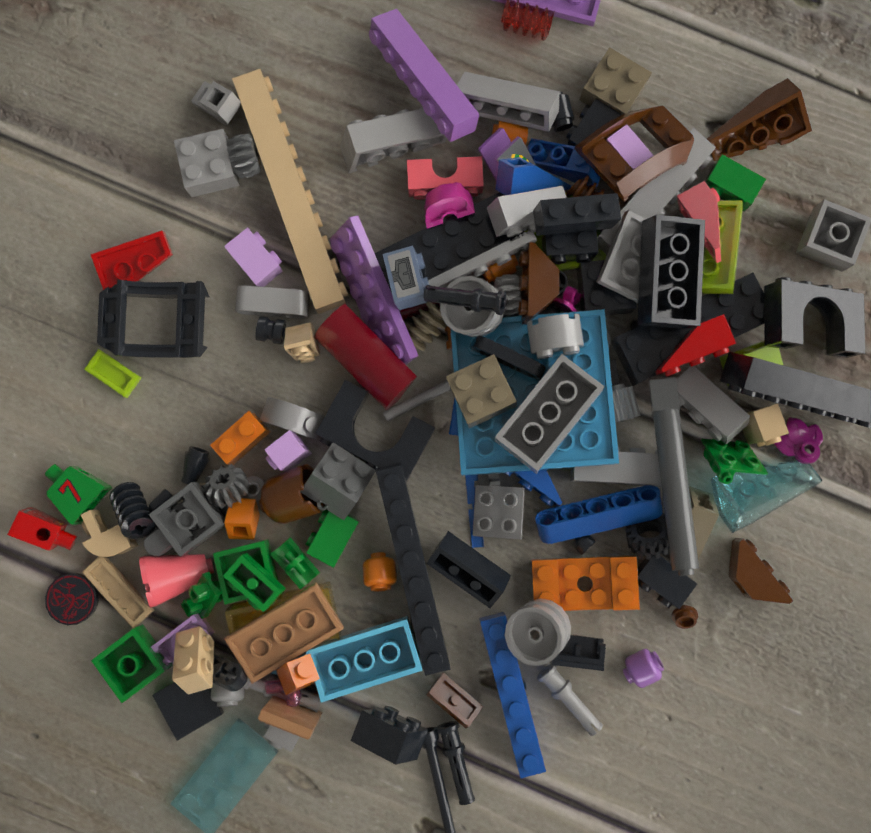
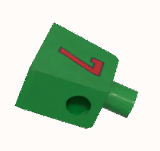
[45,464,113,525]

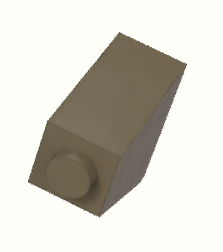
[668,486,719,559]

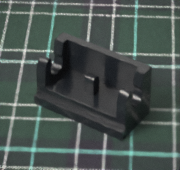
[550,635,606,671]

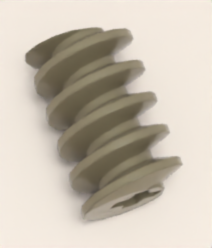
[405,302,447,357]

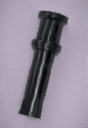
[423,285,506,315]
[436,721,475,805]

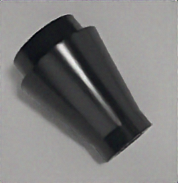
[181,446,210,485]

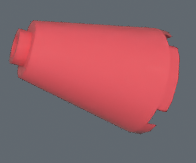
[139,554,214,608]

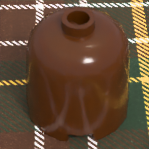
[259,464,325,524]

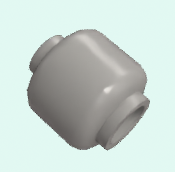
[211,673,245,707]

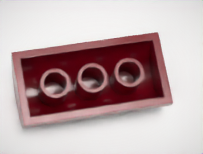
[314,304,417,410]

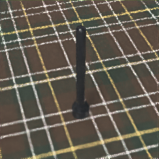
[422,727,456,833]

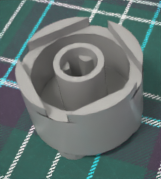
[527,314,584,359]

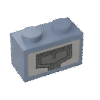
[383,246,430,310]

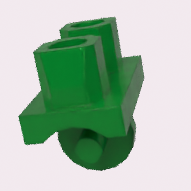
[270,537,320,590]
[181,572,223,619]

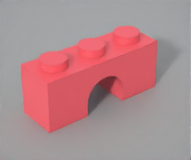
[407,156,484,200]

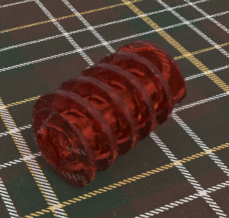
[501,0,555,41]

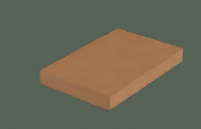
[258,696,323,740]

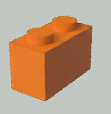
[210,411,271,465]

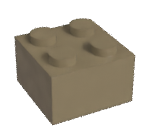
[579,47,652,115]
[446,354,517,428]

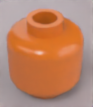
[362,552,397,592]

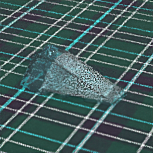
[711,461,823,533]

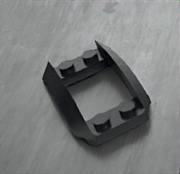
[97,280,210,358]

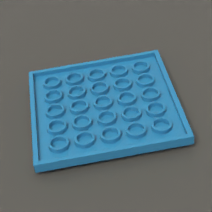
[451,309,619,476]

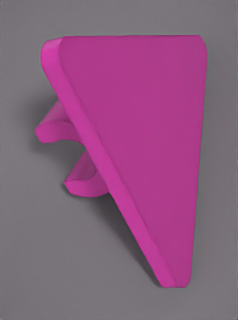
[552,286,582,313]

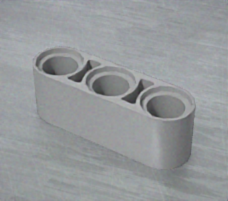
[235,285,310,319]

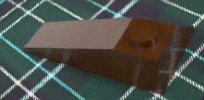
[707,78,812,161]

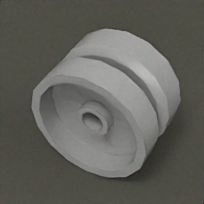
[440,276,505,338]
[505,598,571,666]

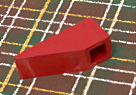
[655,314,736,377]

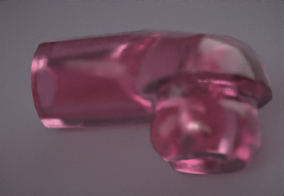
[265,680,302,707]

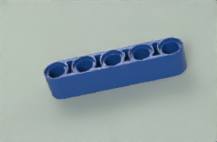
[535,485,663,544]

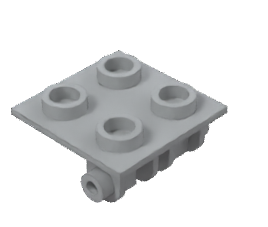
[473,485,524,540]

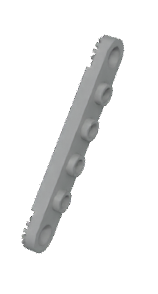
[429,230,537,288]

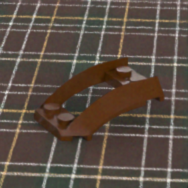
[574,106,694,201]

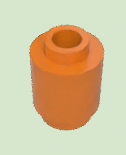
[492,121,528,145]
[483,254,519,283]

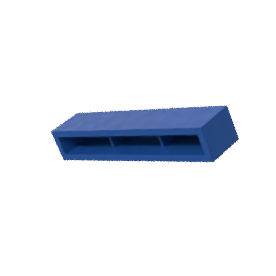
[479,612,546,778]

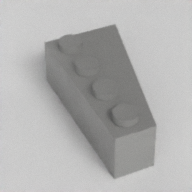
[340,106,447,174]

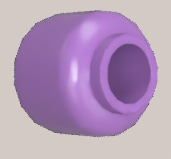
[623,649,664,688]

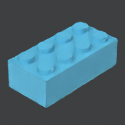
[306,616,423,703]

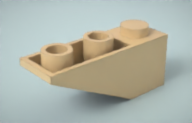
[284,322,320,363]

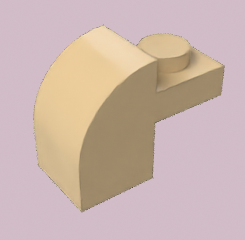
[81,510,138,557]

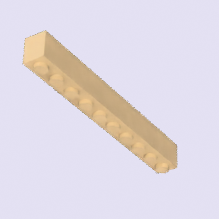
[232,69,348,314]

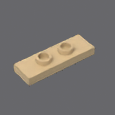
[82,556,155,629]

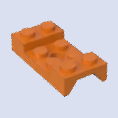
[532,555,640,611]

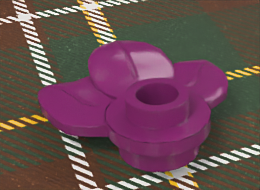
[774,417,823,464]

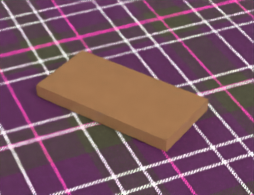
[224,582,344,684]

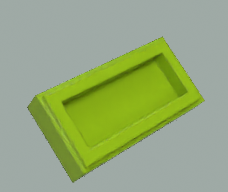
[84,349,142,398]

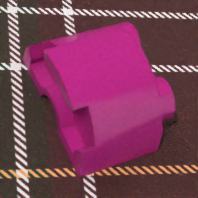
[424,182,475,229]

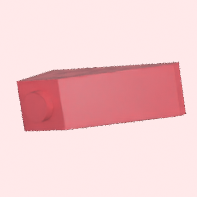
[677,181,721,263]

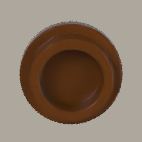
[672,605,698,629]

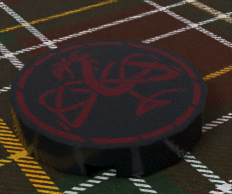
[45,573,99,626]

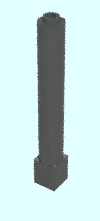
[649,378,699,576]

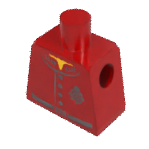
[7,507,77,551]

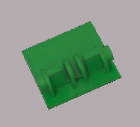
[701,438,768,484]

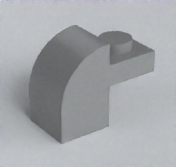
[191,81,241,125]
[259,397,324,440]

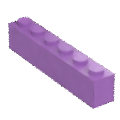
[369,9,479,142]

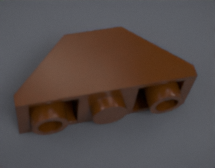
[518,242,559,325]
[729,538,793,604]

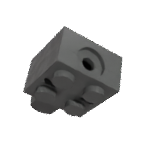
[144,482,225,557]

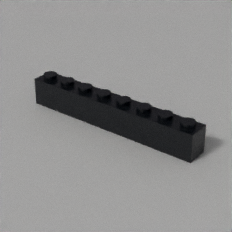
[376,462,451,676]

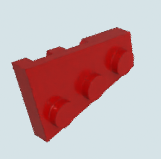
[90,231,173,290]

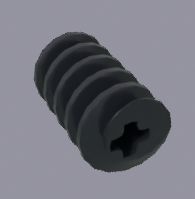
[109,482,155,539]

